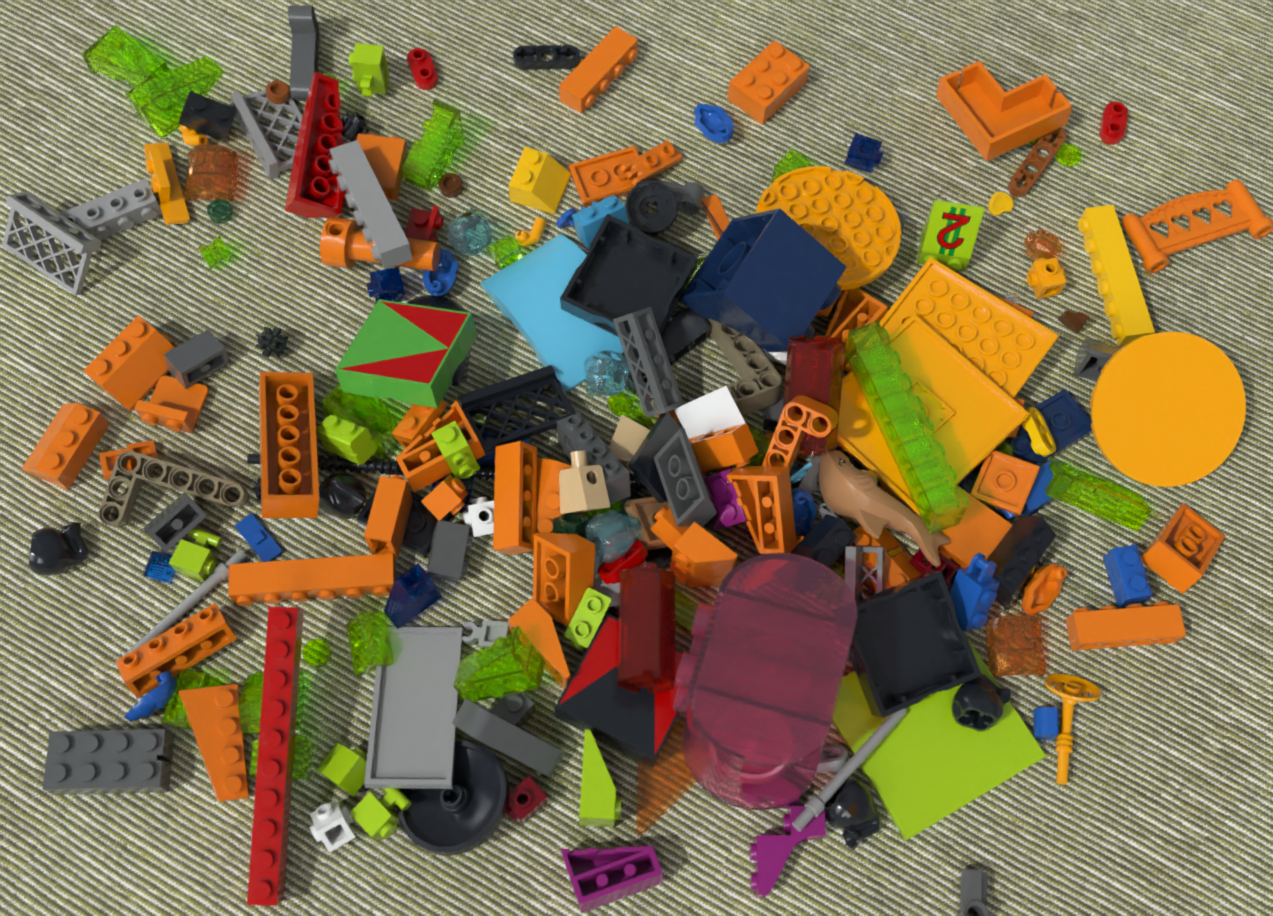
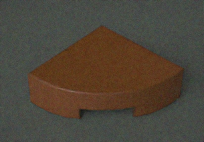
[1057,310,1089,334]

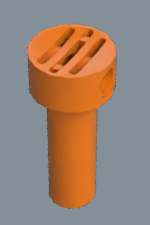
[320,216,440,272]

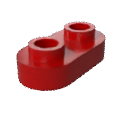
[407,48,438,90]
[1099,101,1128,145]
[598,540,648,584]

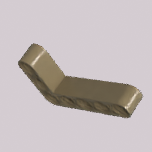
[707,318,781,416]
[98,451,249,527]

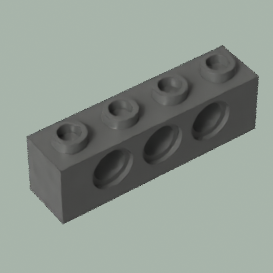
[556,412,631,505]

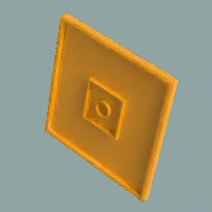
[818,313,1030,519]

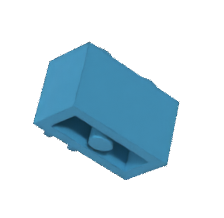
[572,195,629,250]

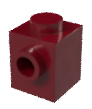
[506,776,548,825]

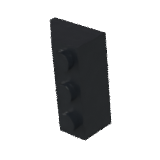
[987,515,1057,610]

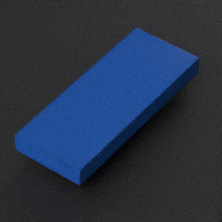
[234,513,284,562]

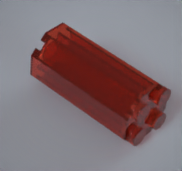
[783,335,845,456]
[617,562,675,693]

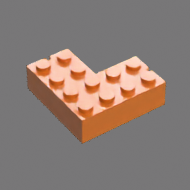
[936,61,1072,162]

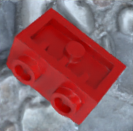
[405,205,444,242]

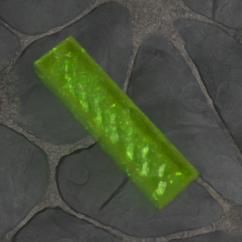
[844,321,969,535]

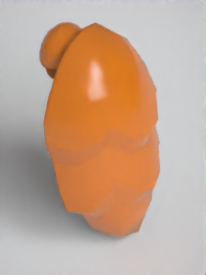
[1021,563,1067,615]

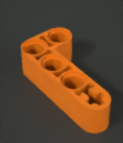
[762,395,839,472]

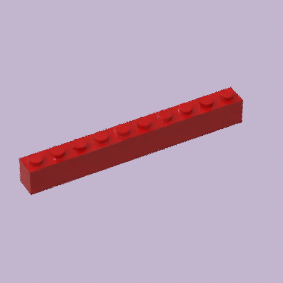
[247,606,304,906]

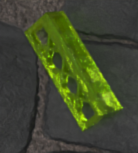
[1044,459,1151,531]

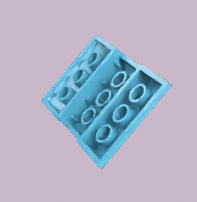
[480,234,624,394]

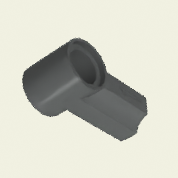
[659,180,705,215]
[956,869,989,916]

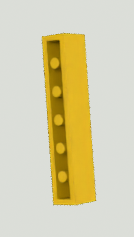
[1078,205,1155,347]

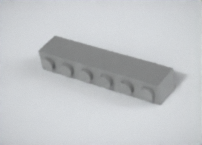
[328,140,413,270]

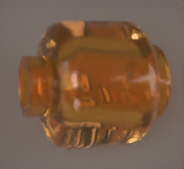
[1023,228,1062,261]

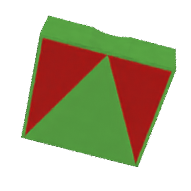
[335,299,478,408]

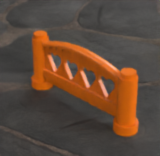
[1121,179,1273,274]

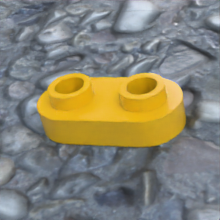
[1021,407,1056,457]

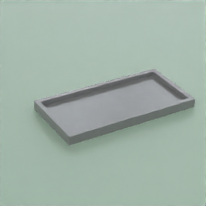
[364,626,463,789]

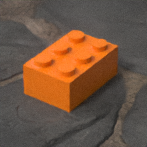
[727,40,810,125]

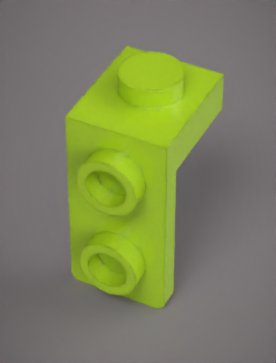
[431,421,480,480]
[564,588,612,651]

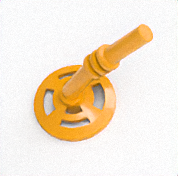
[1044,674,1101,784]

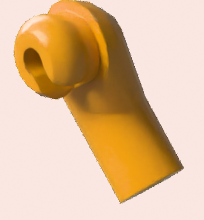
[179,125,208,147]
[515,218,546,247]

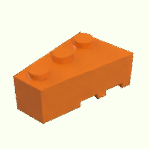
[821,288,888,372]
[396,400,485,493]
[726,466,796,555]

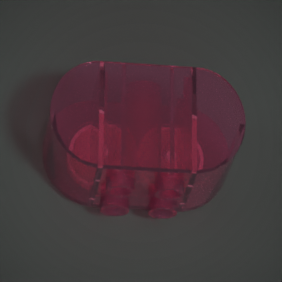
[672,553,857,810]

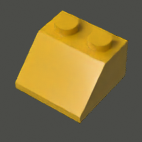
[508,147,571,214]

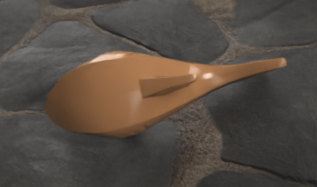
[819,449,950,567]

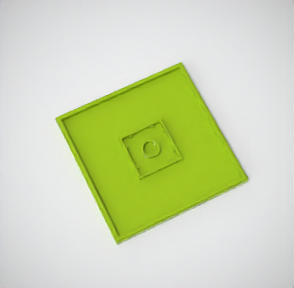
[815,630,1046,841]

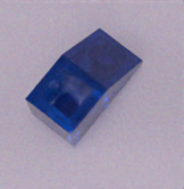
[383,563,442,629]

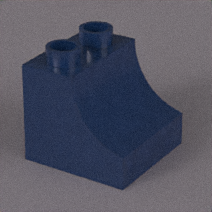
[679,208,846,352]

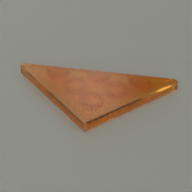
[636,719,716,837]

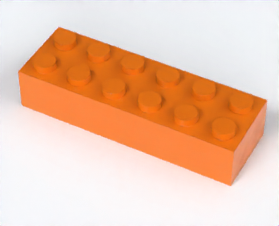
[259,371,319,518]

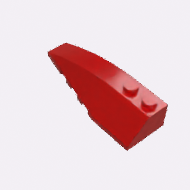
[285,72,345,218]

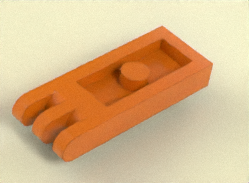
[620,140,683,186]

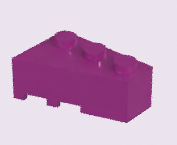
[560,846,663,914]

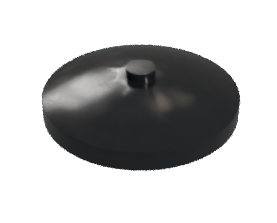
[397,740,510,856]

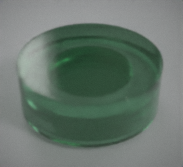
[207,199,233,224]

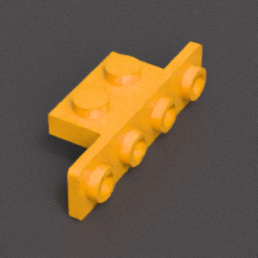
[144,142,190,225]

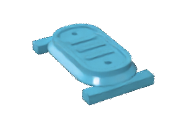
[790,462,812,484]

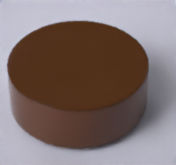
[438,173,463,198]

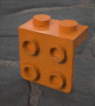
[134,375,209,434]
[391,399,448,449]

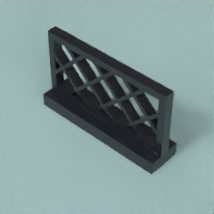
[457,365,576,453]

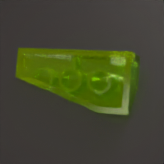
[125,56,223,140]

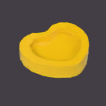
[988,191,1014,216]

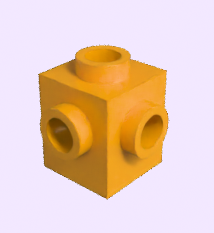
[1026,257,1067,299]

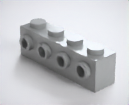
[60,178,162,251]

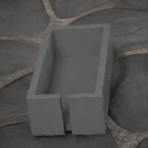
[43,729,174,795]

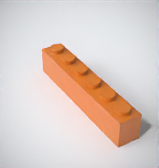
[228,553,397,606]

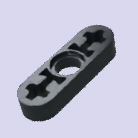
[513,45,580,70]

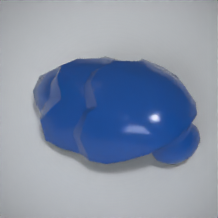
[694,104,734,144]
[423,249,458,297]
[791,488,817,536]
[124,670,177,722]

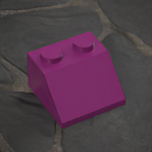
[705,467,748,531]

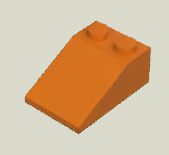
[1141,503,1225,594]
[508,598,570,689]

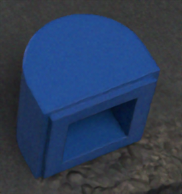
[1033,707,1059,741]

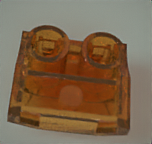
[184,145,239,201]
[986,615,1046,678]

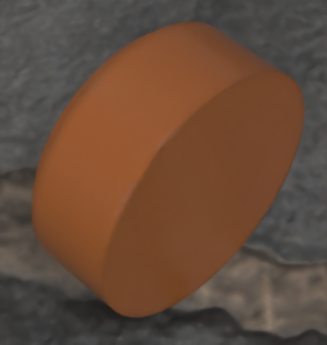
[266,80,290,104]

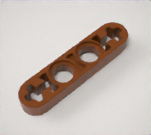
[1008,127,1067,198]

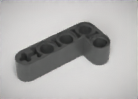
[288,5,319,99]
[452,698,565,777]

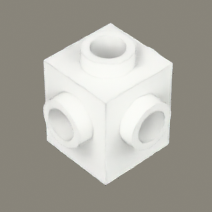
[462,496,494,537]
[310,799,355,853]

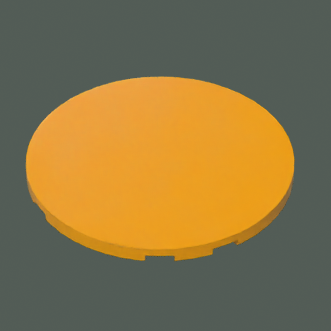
[755,166,902,290]
[1090,332,1246,487]

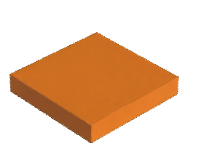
[970,450,1040,516]

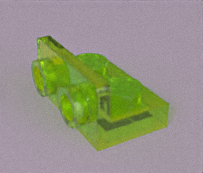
[346,612,394,676]
[161,670,223,731]

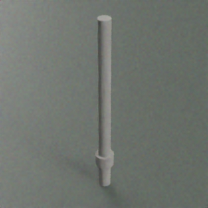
[114,550,247,668]
[792,709,907,831]

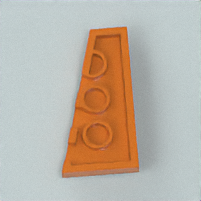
[178,684,248,802]

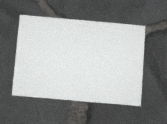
[674,386,745,438]

